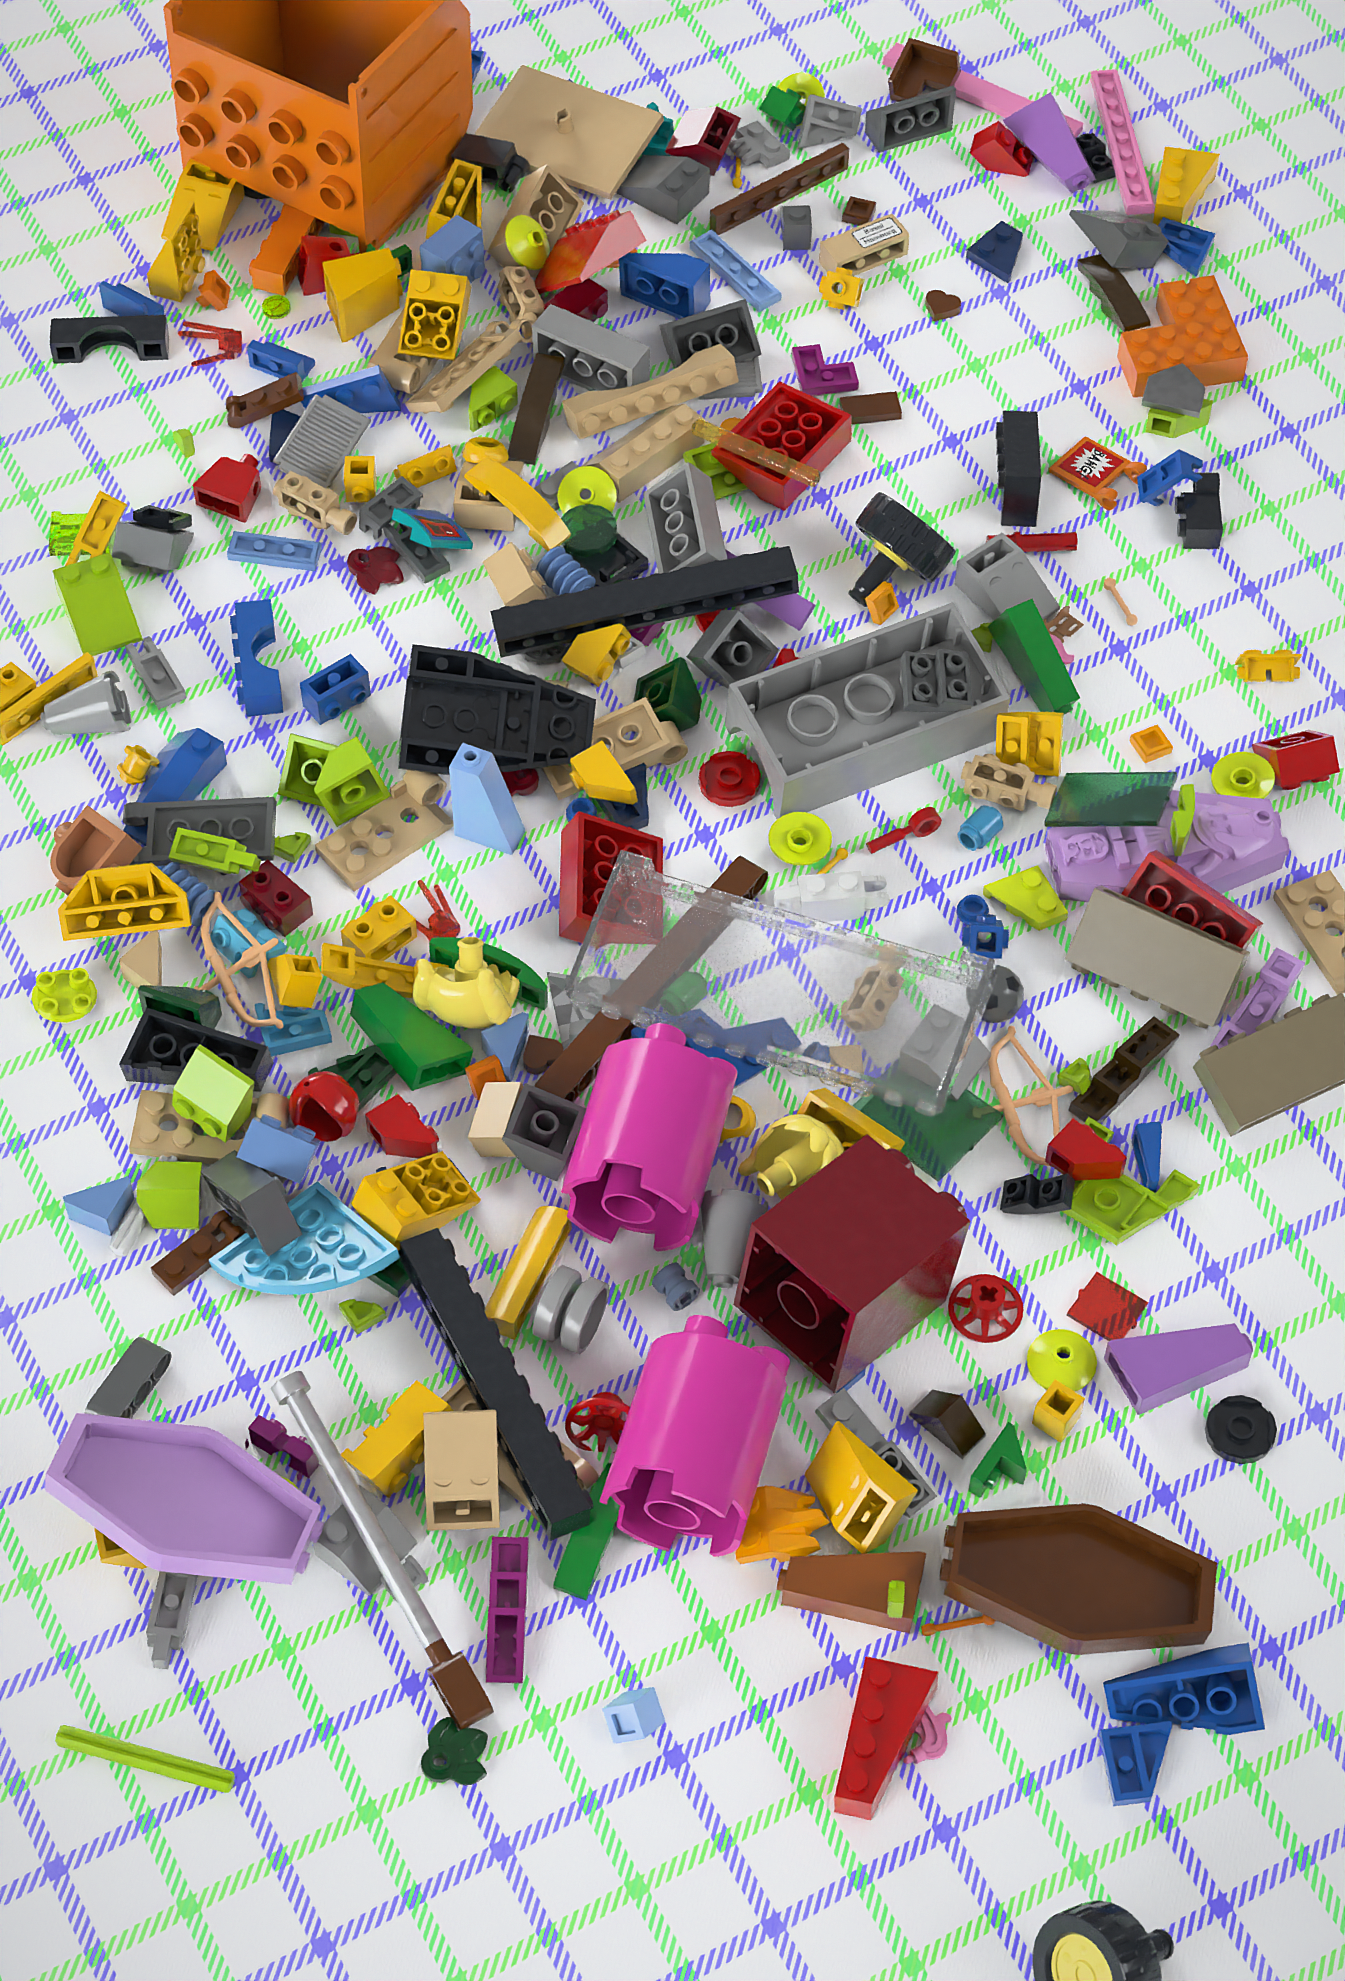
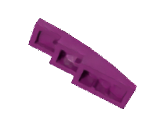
[486,1536,529,1684]

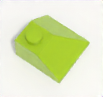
[314,736,391,827]

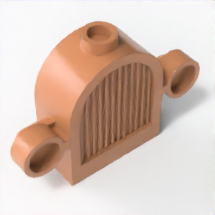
[50,805,143,896]

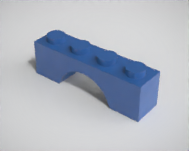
[230,599,284,717]

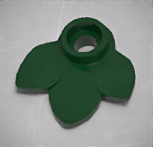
[421,1717,488,1786]

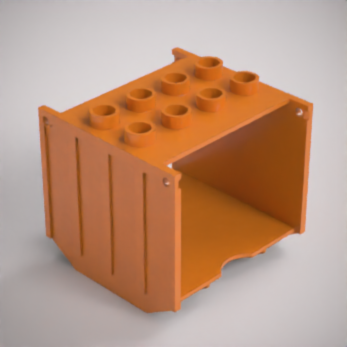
[163,0,473,253]

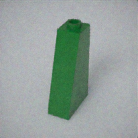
[987,599,1080,715]
[350,982,473,1091]

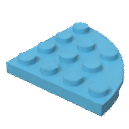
[209,1181,400,1295]

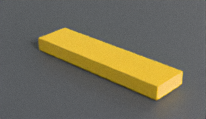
[0,652,98,746]

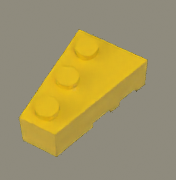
[1152,146,1220,226]
[425,158,482,239]
[341,1380,454,1498]

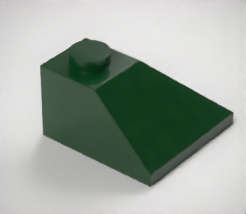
[633,656,702,733]
[138,985,222,1029]

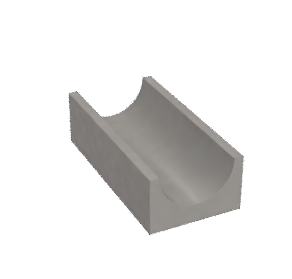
[724,602,1011,819]

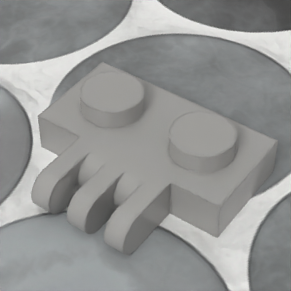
[729,121,791,168]

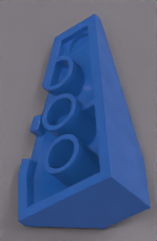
[123,728,227,846]
[1103,1642,1265,1735]

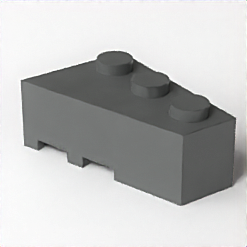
[201,1150,303,1257]

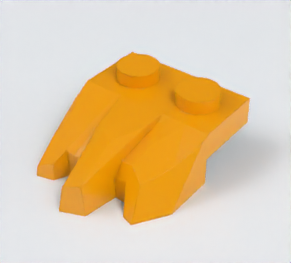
[735,1485,830,1564]

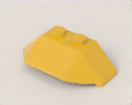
[58,862,192,941]

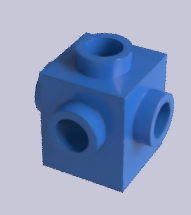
[962,914,1009,962]

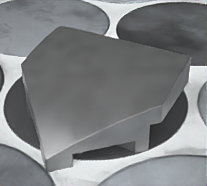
[1141,363,1206,418]

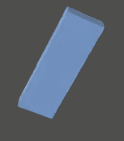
[227,531,322,572]

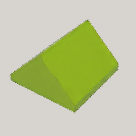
[277,733,338,807]

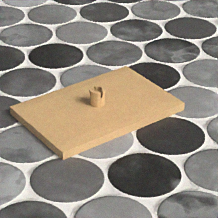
[474,65,664,200]

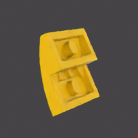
[995,712,1064,777]

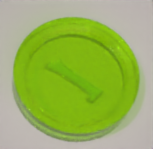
[262,295,291,319]

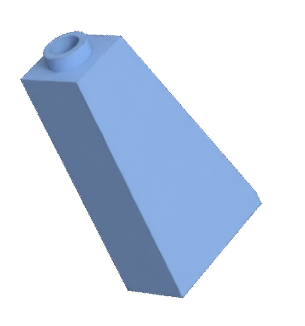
[449,743,525,855]

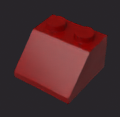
[1252,729,1340,790]

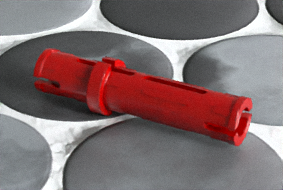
[986,532,1078,552]

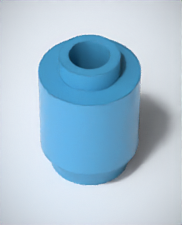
[957,805,1004,851]

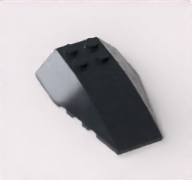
[398,644,596,776]

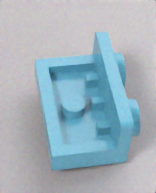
[210,908,287,978]

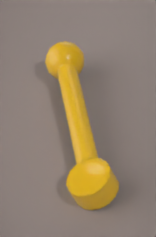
[732,153,743,188]
[816,848,849,874]

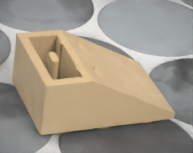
[453,460,524,531]
[424,1410,500,1531]

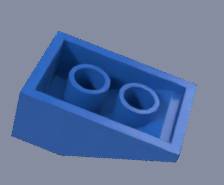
[618,253,711,319]

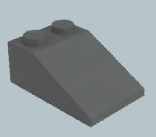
[616,155,710,225]
[1068,210,1169,268]

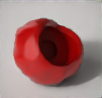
[289,1071,360,1142]

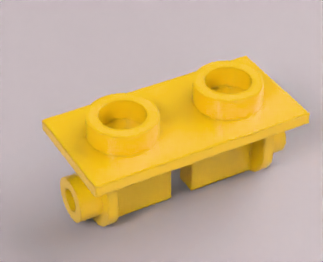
[393,444,457,488]
[1235,649,1302,682]

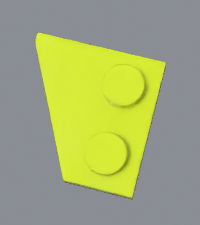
[983,865,1068,931]

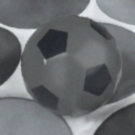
[966,965,1024,1023]

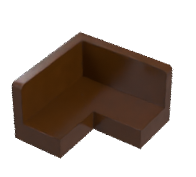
[888,37,961,102]

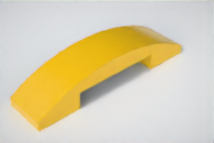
[464,458,571,552]
[321,942,449,998]

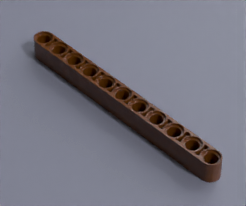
[534,855,769,1103]

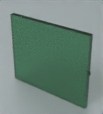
[1044,772,1178,827]
[852,1060,1003,1182]

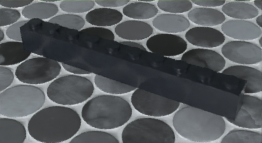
[490,545,799,658]
[400,1228,594,1541]

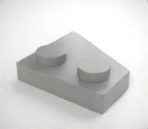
[797,94,863,149]

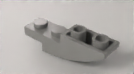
[815,1388,937,1518]

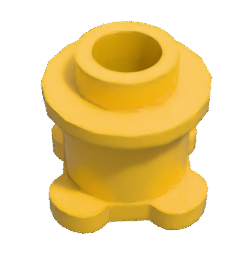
[117,745,159,785]

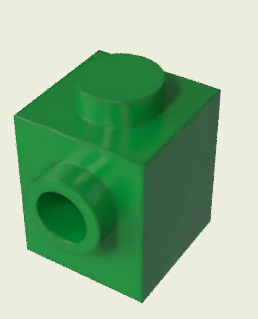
[759,85,806,131]

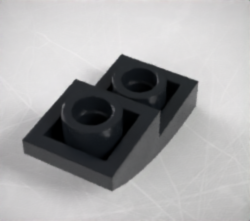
[1076,133,1116,184]
[1000,1173,1075,1214]

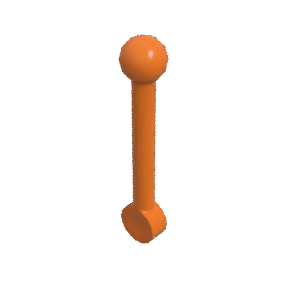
[921,1614,996,1636]

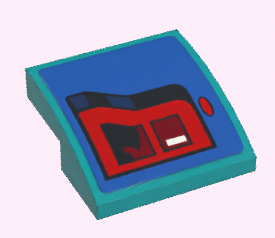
[392,508,473,549]

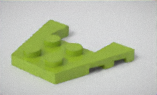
[1061,1117,1200,1246]

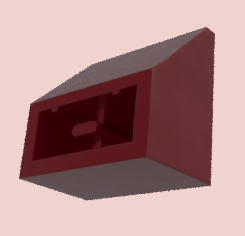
[665,106,741,176]

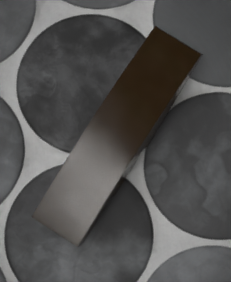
[1077,254,1151,332]
[508,353,565,466]
[1068,1016,1180,1124]

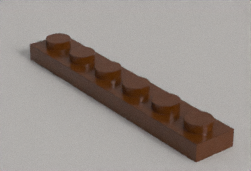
[709,142,850,236]

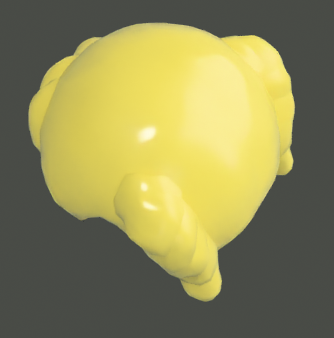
[413,936,520,1029]
[738,1114,844,1200]

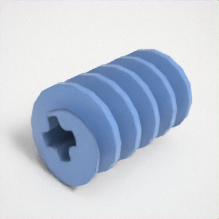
[536,546,595,596]
[158,862,216,927]

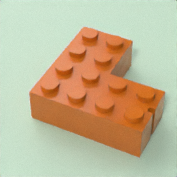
[1117,275,1248,398]

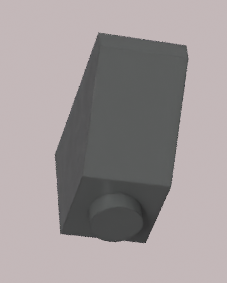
[779,205,812,250]

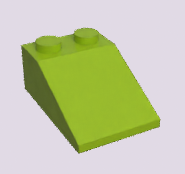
[52,553,143,656]

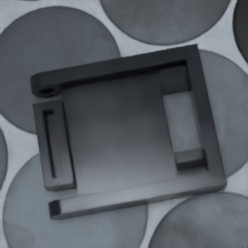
[565,520,648,587]

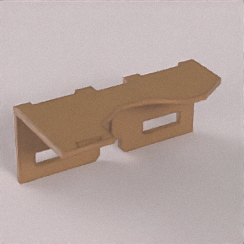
[1043,606,1084,643]

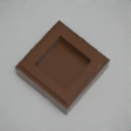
[842,196,877,226]

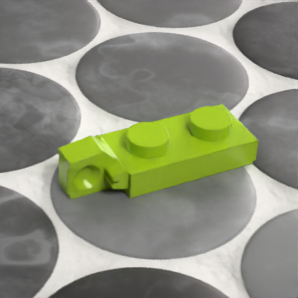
[168,828,261,874]

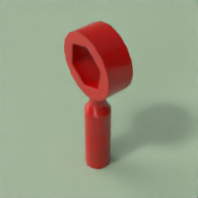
[866,807,942,854]

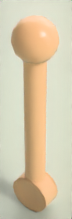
[1104,578,1138,626]

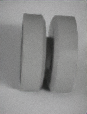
[532,1265,610,1355]

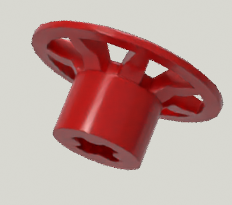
[948,1274,1024,1343]
[565,1392,630,1453]

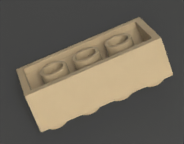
[487,165,584,278]
[580,403,705,503]

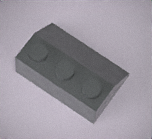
[865,86,956,153]
[659,299,762,369]

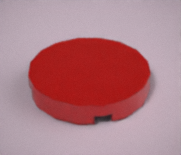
[698,751,761,807]

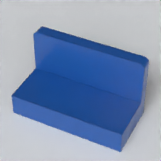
[99,280,165,316]
[247,339,316,382]

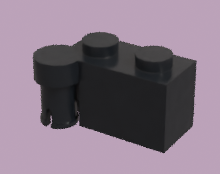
[451,133,530,193]

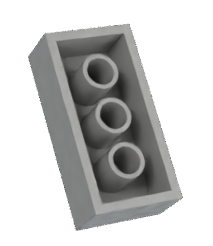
[532,304,650,391]
[643,462,727,574]

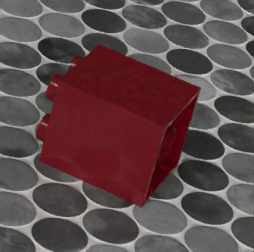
[733,1134,971,1393]

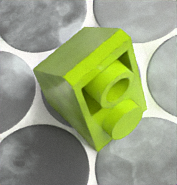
[469,365,518,433]
[1145,398,1213,439]

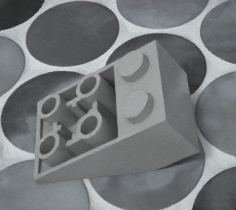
[954,532,1060,620]

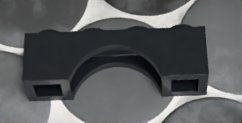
[49,315,169,364]

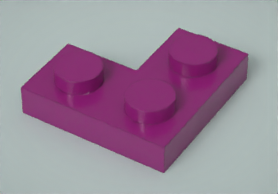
[791,344,859,396]

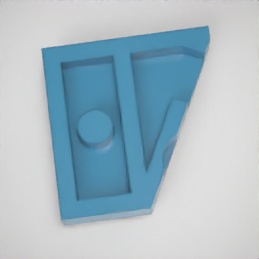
[254,1003,333,1057]

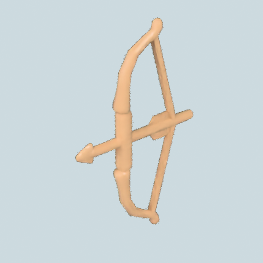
[193,891,284,1029]
[965,1025,1073,1167]

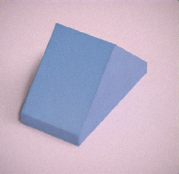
[481,1012,529,1082]
[62,1176,135,1236]

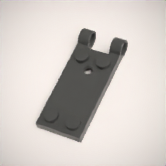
[123,797,277,866]

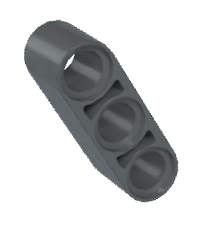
[84,1336,172,1419]

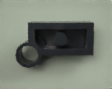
[1174,472,1223,549]

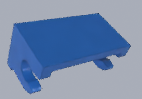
[1137,449,1203,507]

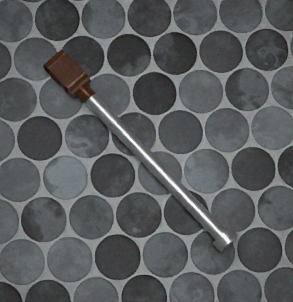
[270,1370,494,1730]

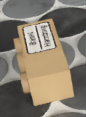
[819,213,910,276]

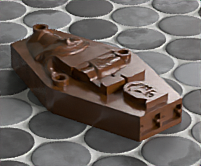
[939,1503,1217,1655]

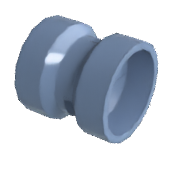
[652,1262,700,1311]

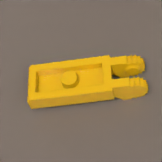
[66,490,128,566]

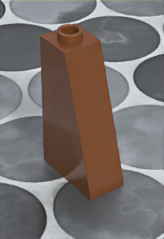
[776,1551,927,1634]

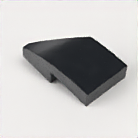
[133,505,192,530]

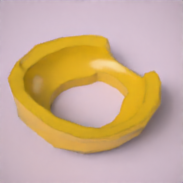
[462,437,509,464]
[719,1095,756,1143]

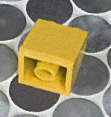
[323,247,403,343]

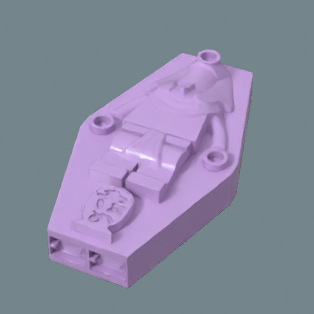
[1045,788,1289,902]
[45,1413,324,1585]

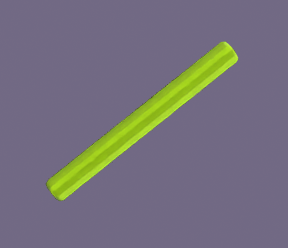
[55,1724,235,1793]

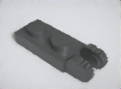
[382,523,450,584]

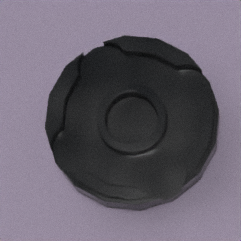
[1204,1395,1277,1464]

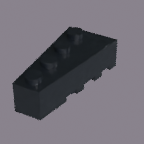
[995,410,1042,527]
[119,1007,274,1092]

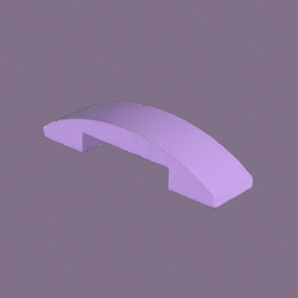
[1210,947,1305,1049]

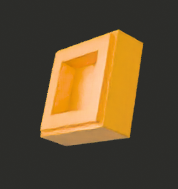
[865,581,899,625]
[1129,724,1173,763]

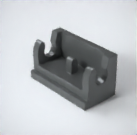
[359,476,423,540]

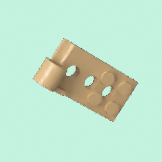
[367,307,439,394]
[542,697,688,800]
[315,770,454,892]
[1273,870,1345,995]
[129,1089,290,1168]

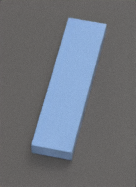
[689,229,782,313]

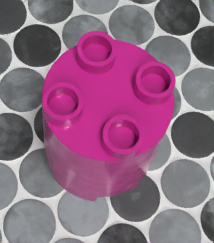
[561,1023,738,1252]
[600,1315,790,1557]

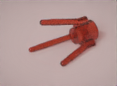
[178,321,242,367]
[416,880,461,941]

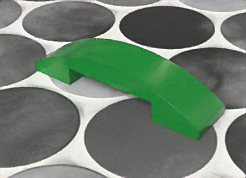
[429,937,548,1011]
[553,1462,620,1601]

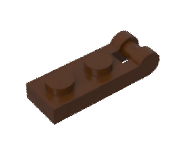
[225,372,304,429]
[150,1210,246,1296]

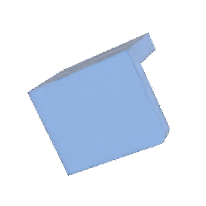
[602,1687,665,1744]

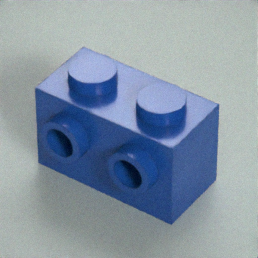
[300,653,371,725]

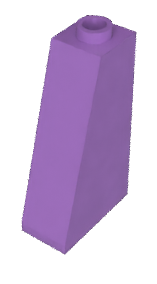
[1003,92,1096,193]
[1104,1323,1253,1415]

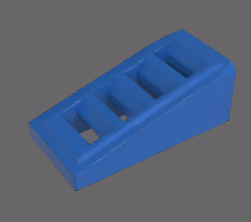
[1131,1121,1162,1193]

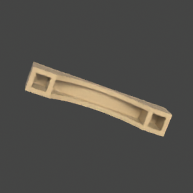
[562,344,739,439]

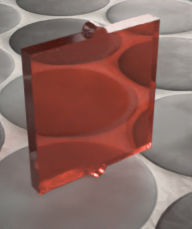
[1066,1272,1148,1341]

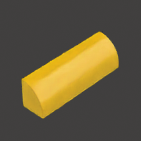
[484,1206,572,1340]

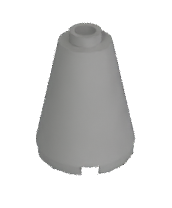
[41,670,132,735]
[701,1189,769,1289]

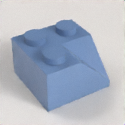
[420,215,485,284]
[236,1114,321,1184]

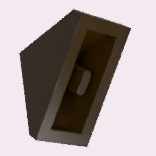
[909,1389,986,1460]

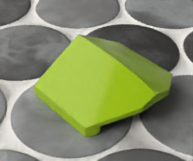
[136,1161,202,1230]

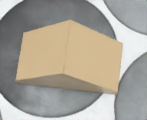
[119,930,162,989]

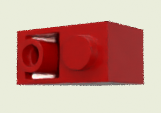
[969,121,1034,177]
[365,1094,439,1159]
[1045,1118,1127,1181]

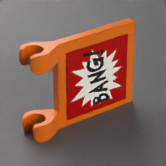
[1049,436,1147,511]

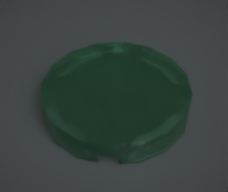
[561,504,618,557]

